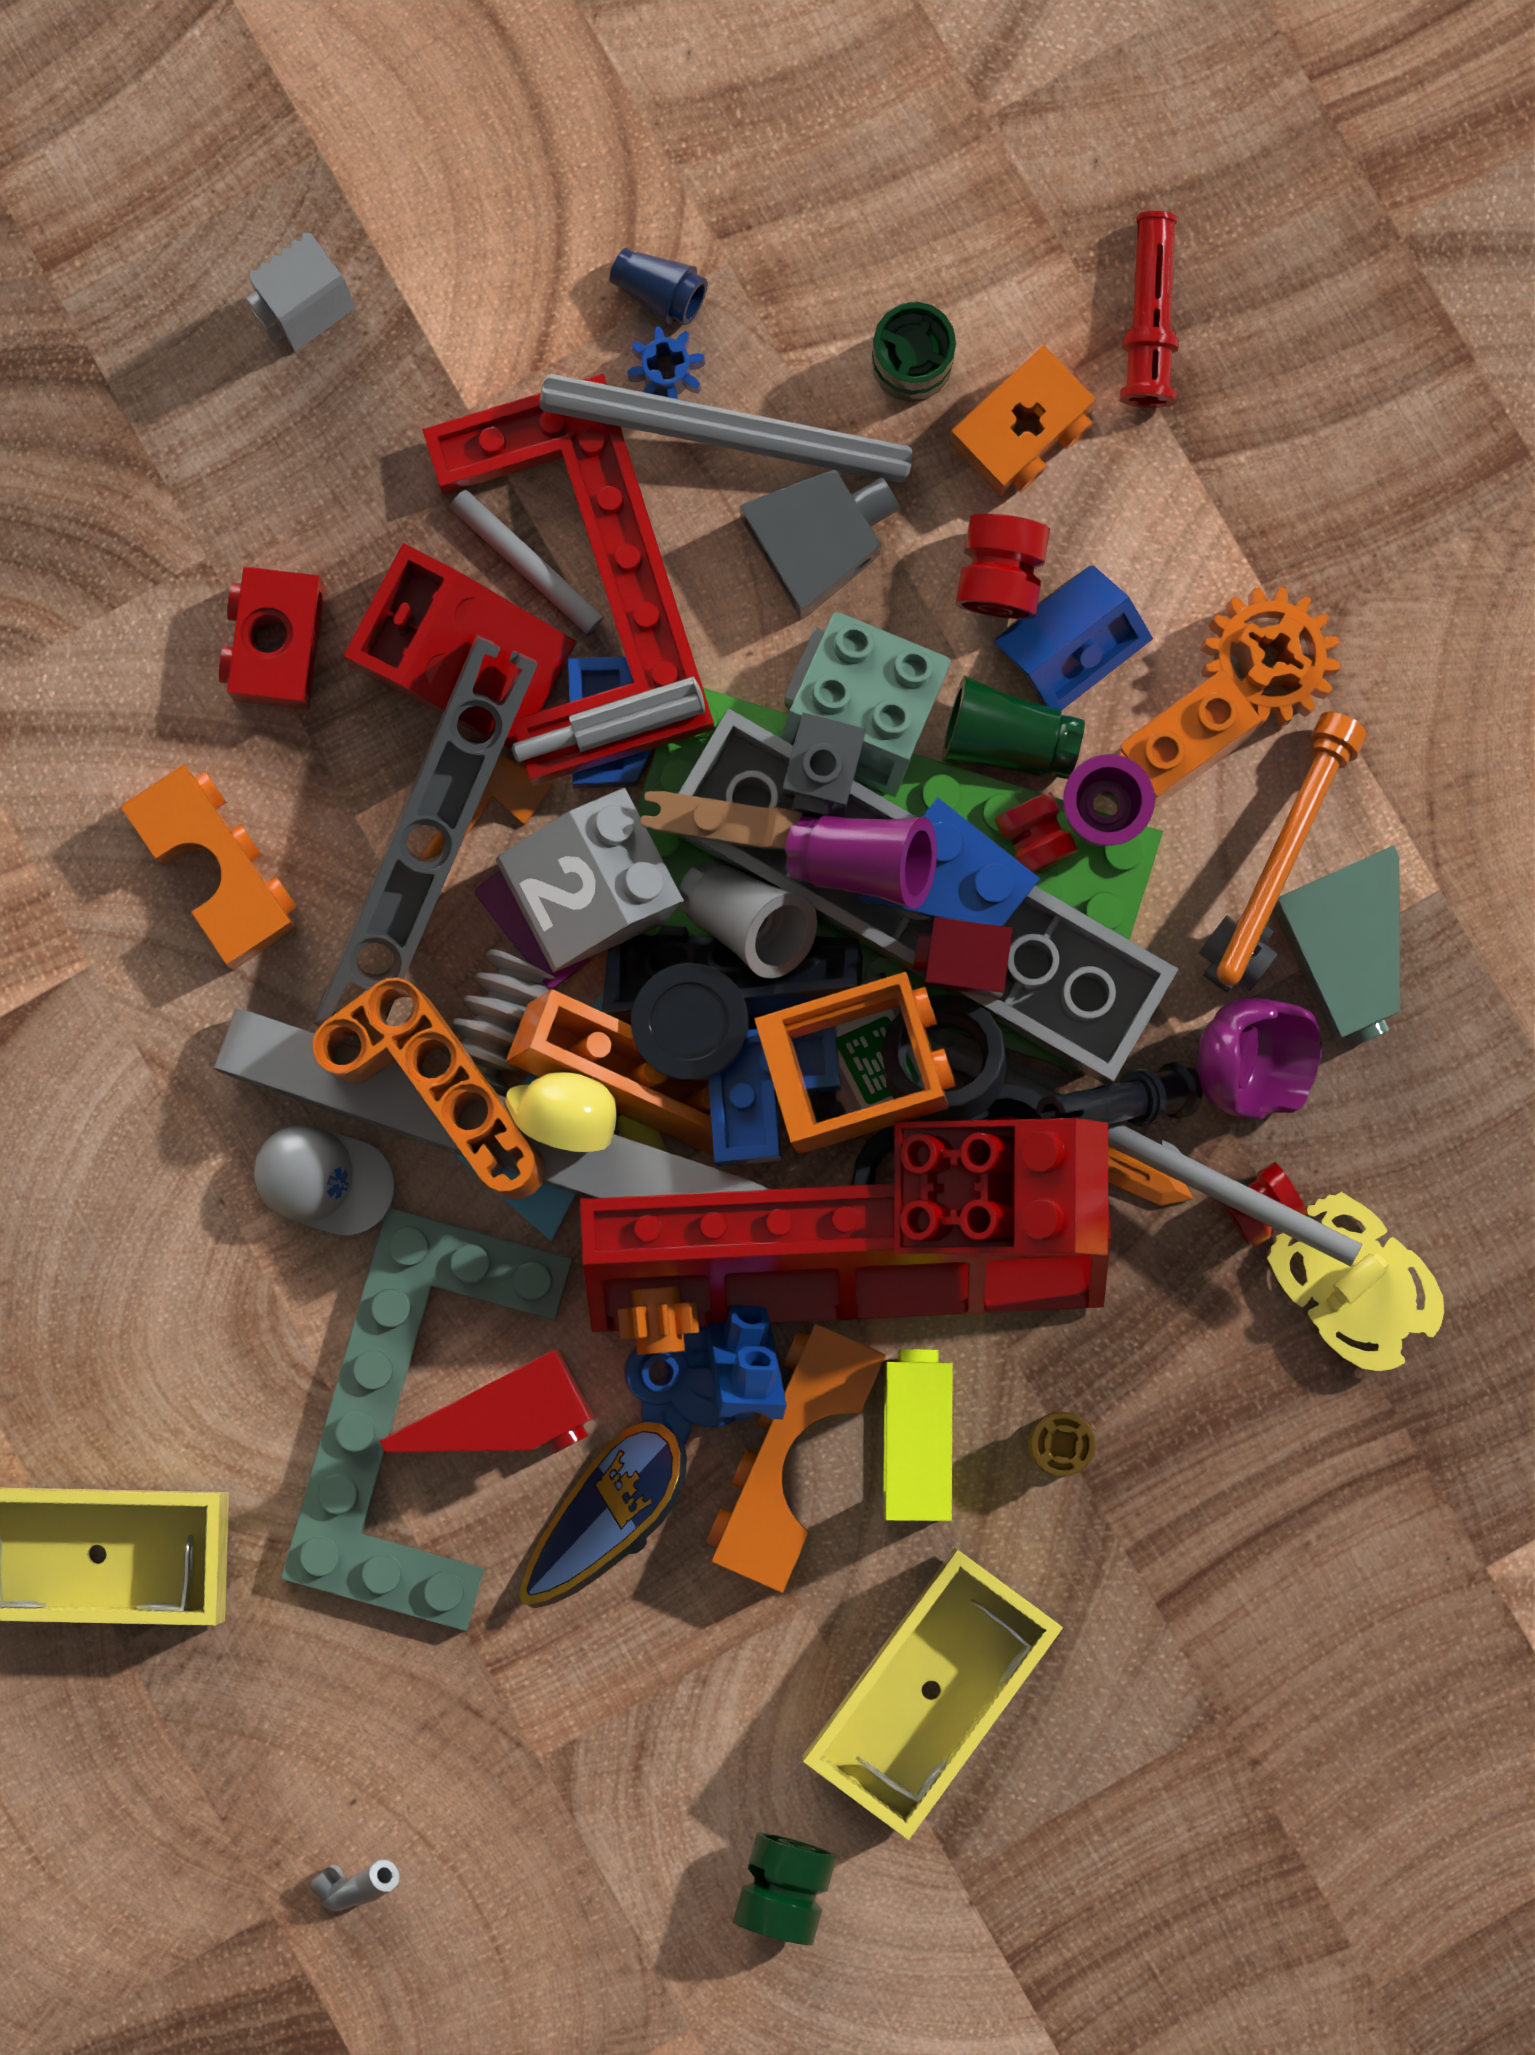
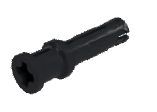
[1036,1061,1203,1127]

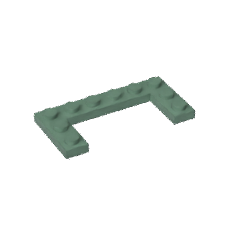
[281,1208,573,1631]

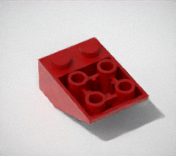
[343,543,577,750]
[894,1118,1108,1256]

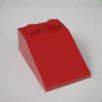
[380,1349,595,1455]

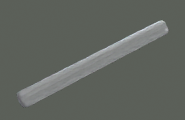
[539,374,912,483]

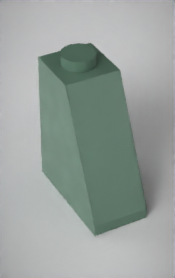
[1273,845,1400,1046]

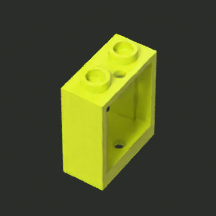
[883,1349,953,1521]

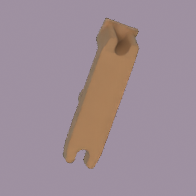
[640,791,802,849]

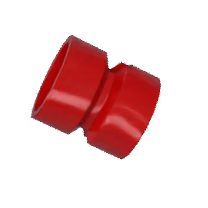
[955,513,1050,619]

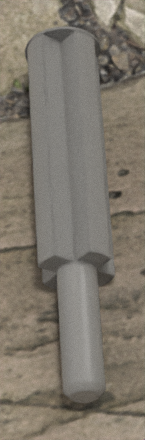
[511,676,705,762]

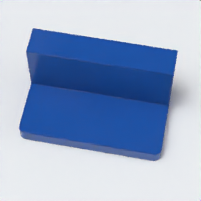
[995,566,1153,711]

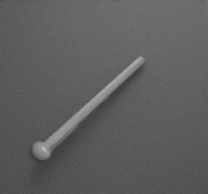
[927,1029,1363,1267]

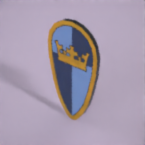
[519,1422,687,1608]

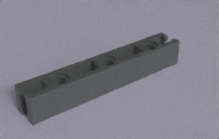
[314,635,538,1043]

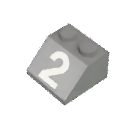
[495,788,684,973]

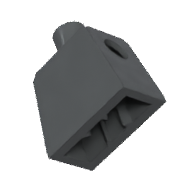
[740,470,900,620]

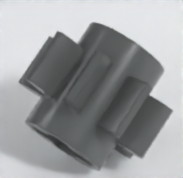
[1198,915,1278,993]

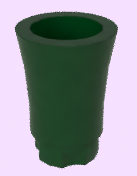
[942,675,1085,779]

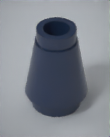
[609,248,708,325]

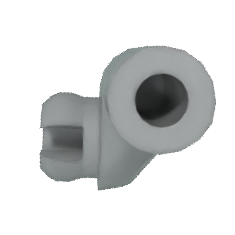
[311,1860,400,1912]

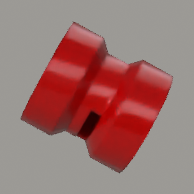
[994,792,1079,874]
[1223,1162,1308,1249]

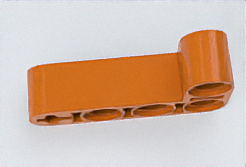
[312,978,545,1199]

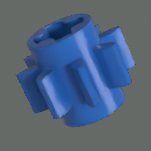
[627,326,705,399]

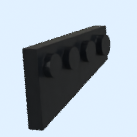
[601,925,863,1025]

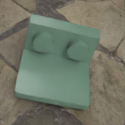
[781,612,951,797]

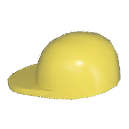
[505,1072,617,1152]

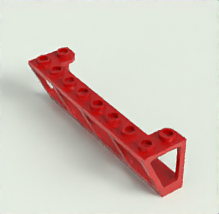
[580,1183,1111,1332]

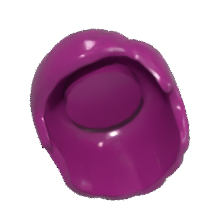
[1197,998,1323,1119]

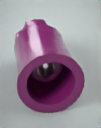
[1063,754,1155,847]
[785,815,937,909]

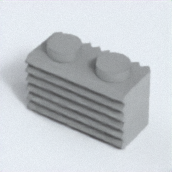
[246,232,356,351]

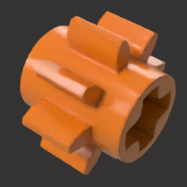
[617,1286,699,1355]

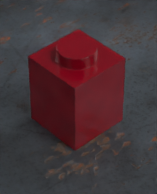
[913,917,1013,998]

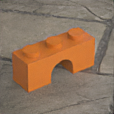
[120,764,298,970]

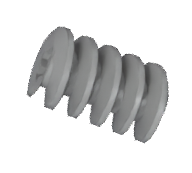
[441,949,557,1095]

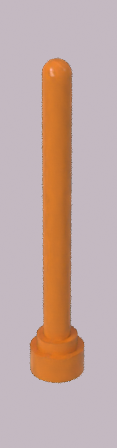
[1217,712,1367,986]

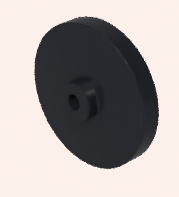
[631,963,749,1082]

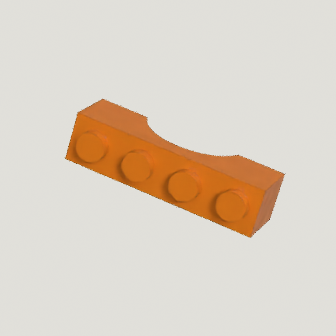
[706,1323,886,1593]

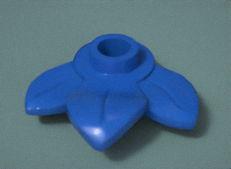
[624,1327,738,1446]

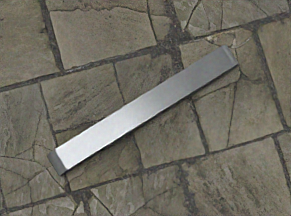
[214,1008,767,1198]

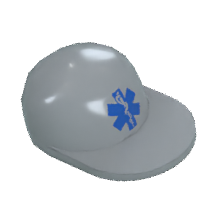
[253,1125,396,1236]

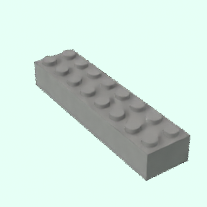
[675,708,1178,1085]

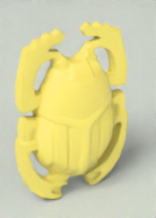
[1267,1191,1444,1371]

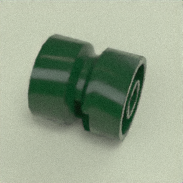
[871,301,956,402]
[733,1833,837,1945]

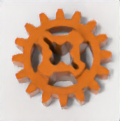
[1200,587,1341,727]

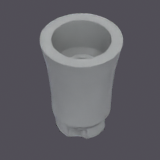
[679,860,817,978]

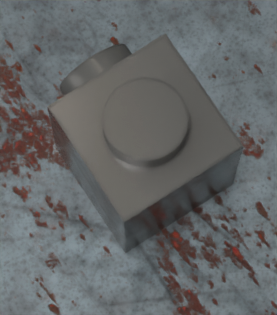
[782,712,866,818]

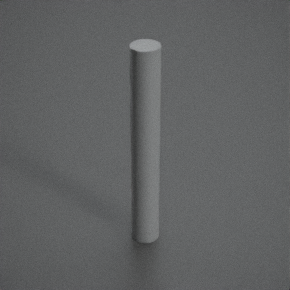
[449,489,604,635]

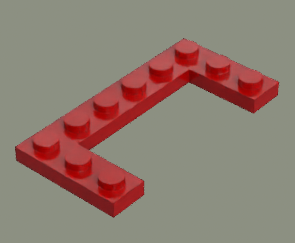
[422,373,715,786]

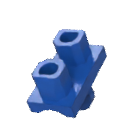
[705,1305,786,1421]

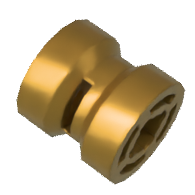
[1028,1412,1096,1476]

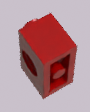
[219,566,326,710]

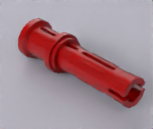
[1119,211,1179,408]

